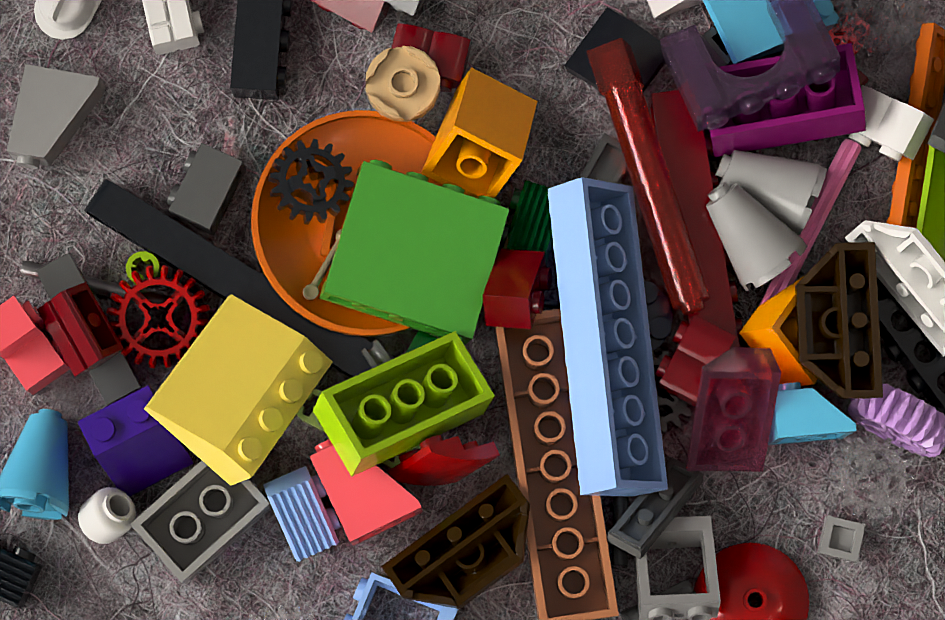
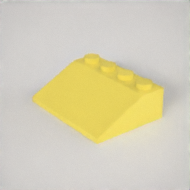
[144,294,333,486]

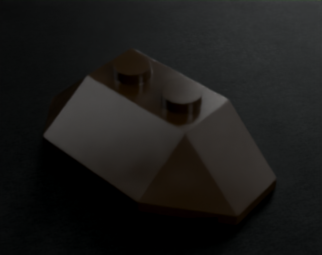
[795,242,883,399]
[381,474,530,609]

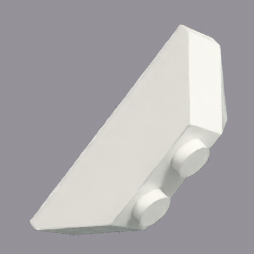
[845,220,945,357]

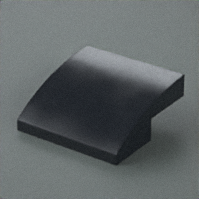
[564,7,673,111]

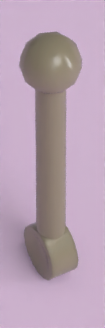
[303,229,342,300]

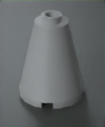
[716,150,827,235]
[706,182,808,291]

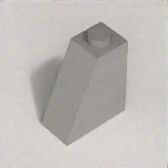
[7,64,105,169]

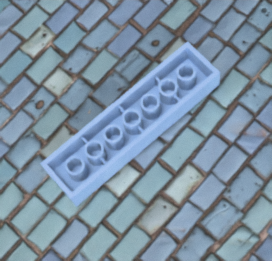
[547,177,668,497]

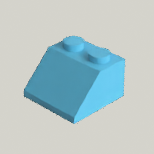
[762,382,857,445]

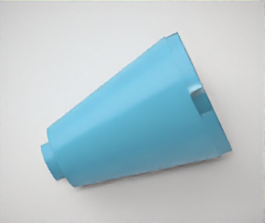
[0,409,69,520]

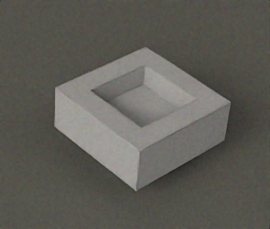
[817,515,865,563]

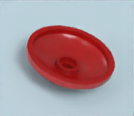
[694,543,809,620]

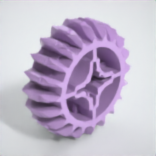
[848,383,945,457]

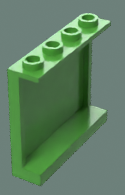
[319,160,509,345]

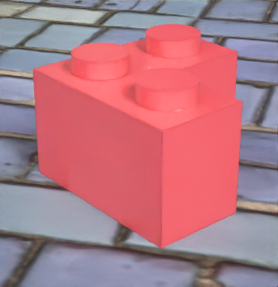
[0,296,70,395]

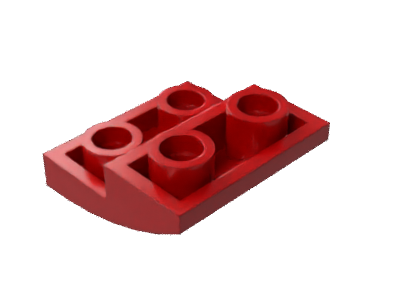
[387,435,500,486]

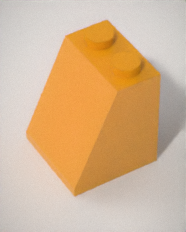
[421,67,538,198]

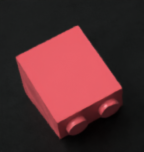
[309,439,423,546]

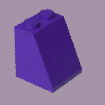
[77,385,195,497]

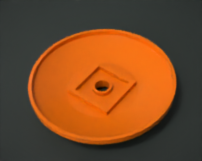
[251,110,443,336]

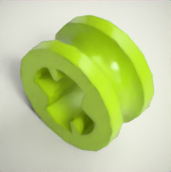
[126,251,161,288]

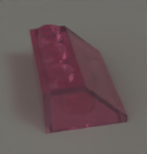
[686,347,781,472]

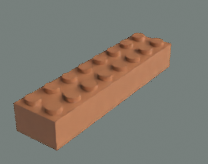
[494,308,619,620]

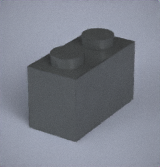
[167,143,246,236]

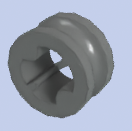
[361,339,392,368]

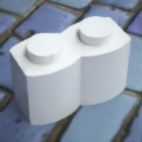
[848,85,935,162]

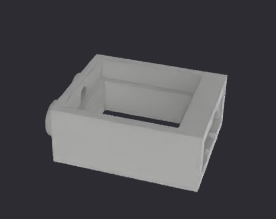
[633,516,721,620]

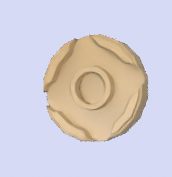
[365,46,440,122]

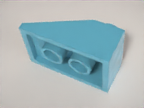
[703,0,841,64]

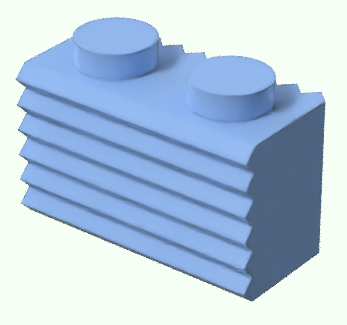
[263,466,341,561]

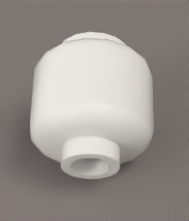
[78,487,136,544]

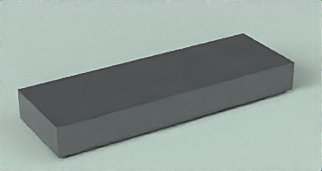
[607,457,704,560]

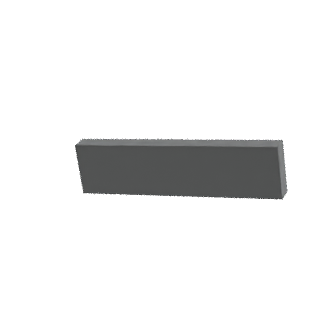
[35,253,142,405]

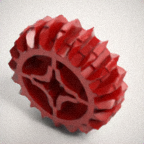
[106,265,210,369]

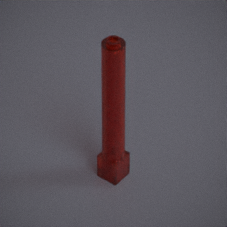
[586,37,710,315]

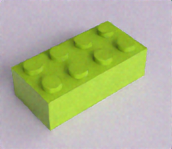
[313,331,495,477]

